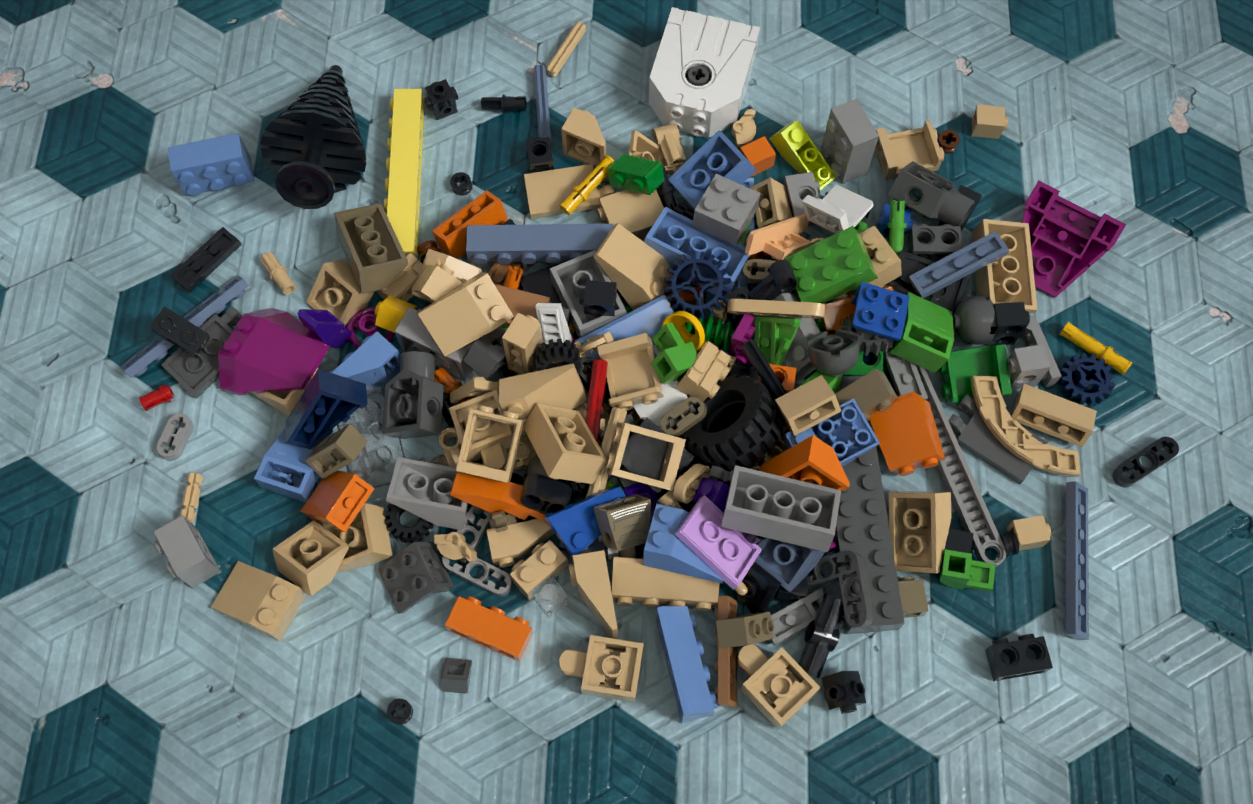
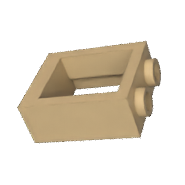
[456,405,524,483]
[605,422,686,491]

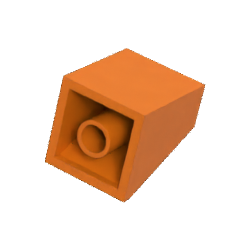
[870,391,945,476]

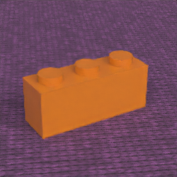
[432,190,508,259]
[445,596,533,662]

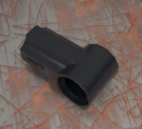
[749,260,797,300]

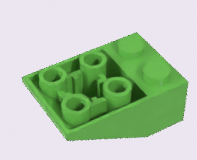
[890,292,954,373]

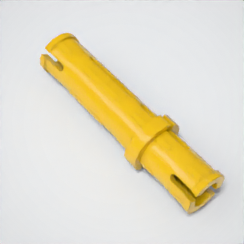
[559,155,615,216]
[1059,321,1133,375]

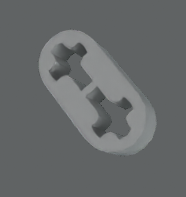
[156,413,194,461]

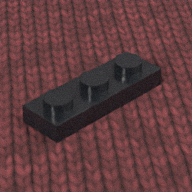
[170,227,242,294]

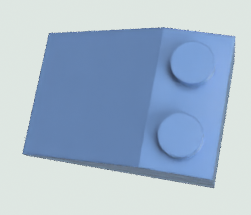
[668,130,757,209]
[643,504,723,583]

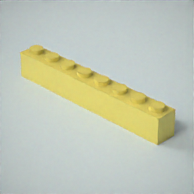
[384,89,425,258]

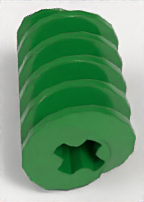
[686,316,738,353]

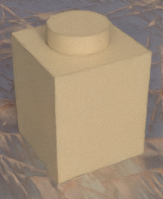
[971,104,1008,139]
[1006,515,1051,551]

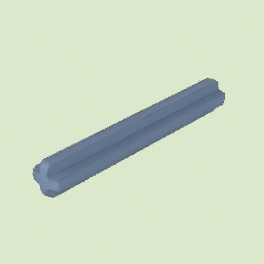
[534,65,551,143]

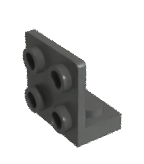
[379,542,454,614]

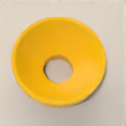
[662,311,705,352]

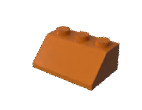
[759,435,850,491]

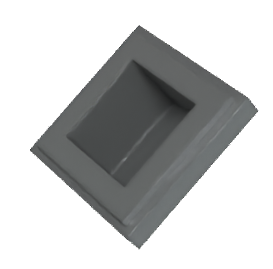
[440,658,472,694]

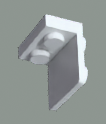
[802,185,874,234]

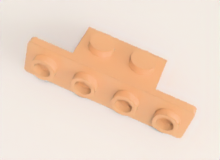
[745,214,813,261]

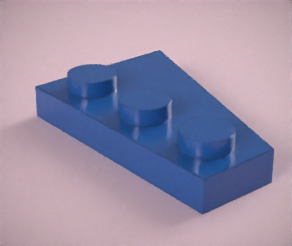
[543,485,627,556]

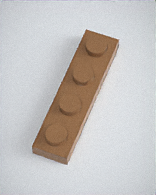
[715,596,737,708]

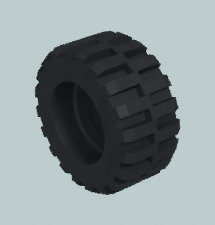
[682,375,784,472]

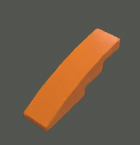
[449,472,547,522]

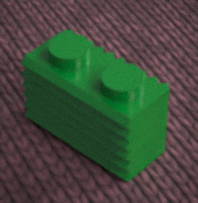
[607,153,664,195]

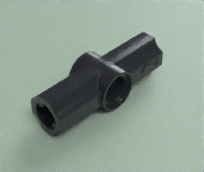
[798,594,844,678]

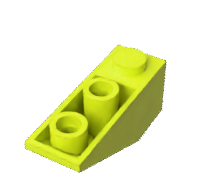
[769,120,836,190]

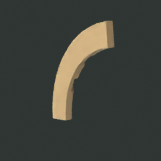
[970,376,1081,477]

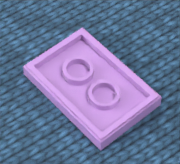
[675,495,762,589]

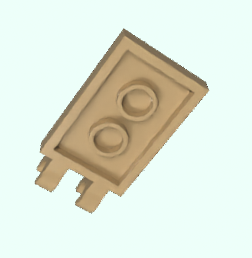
[524,164,615,219]

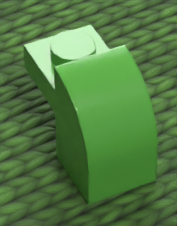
[651,323,696,385]
[940,549,996,592]

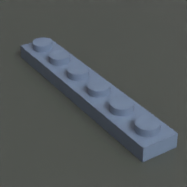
[120,275,249,378]
[1063,481,1089,640]

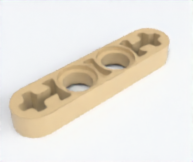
[727,299,825,319]

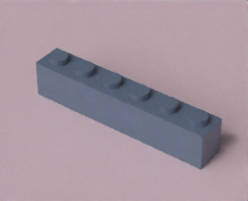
[466,224,613,265]

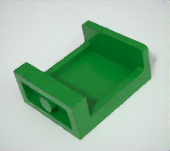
[938,344,1012,403]

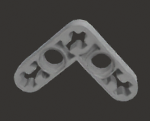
[442,505,512,597]

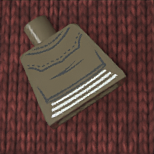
[593,494,651,558]

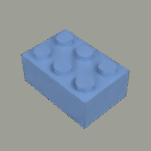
[167,133,255,196]

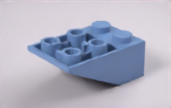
[329,331,400,393]
[783,398,880,467]
[254,427,333,503]

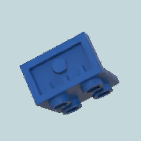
[851,282,910,341]

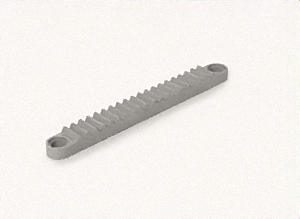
[894,355,1006,568]

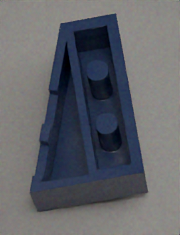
[286,369,368,450]

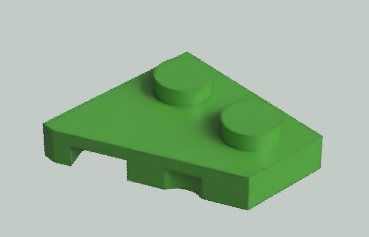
[755,316,801,365]

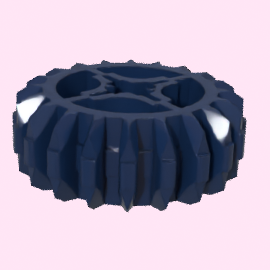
[664,251,731,319]

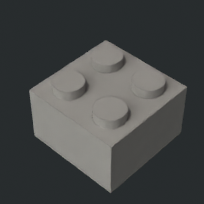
[693,174,761,246]
[153,515,221,588]

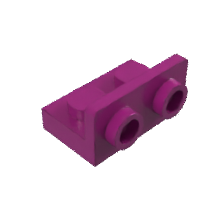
[729,313,756,367]

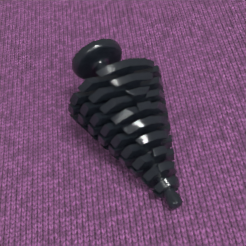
[260,65,367,209]

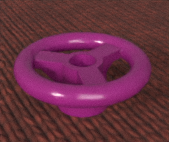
[347,307,395,349]

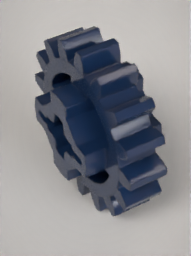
[1058,353,1115,407]

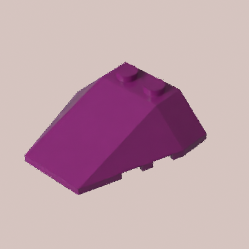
[1022,180,1126,298]
[218,308,330,395]

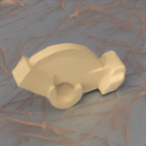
[731,109,756,149]
[574,331,614,359]
[434,532,477,562]

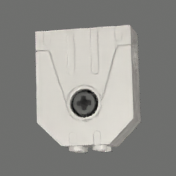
[649,7,760,138]

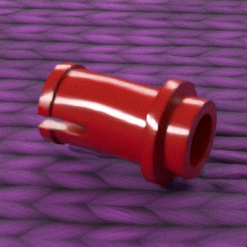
[139,384,175,411]

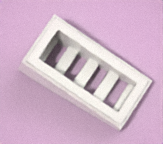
[535,303,573,344]

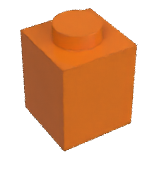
[740,136,776,177]

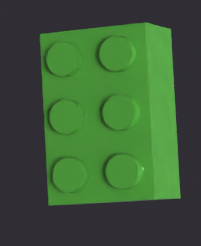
[785,226,878,304]

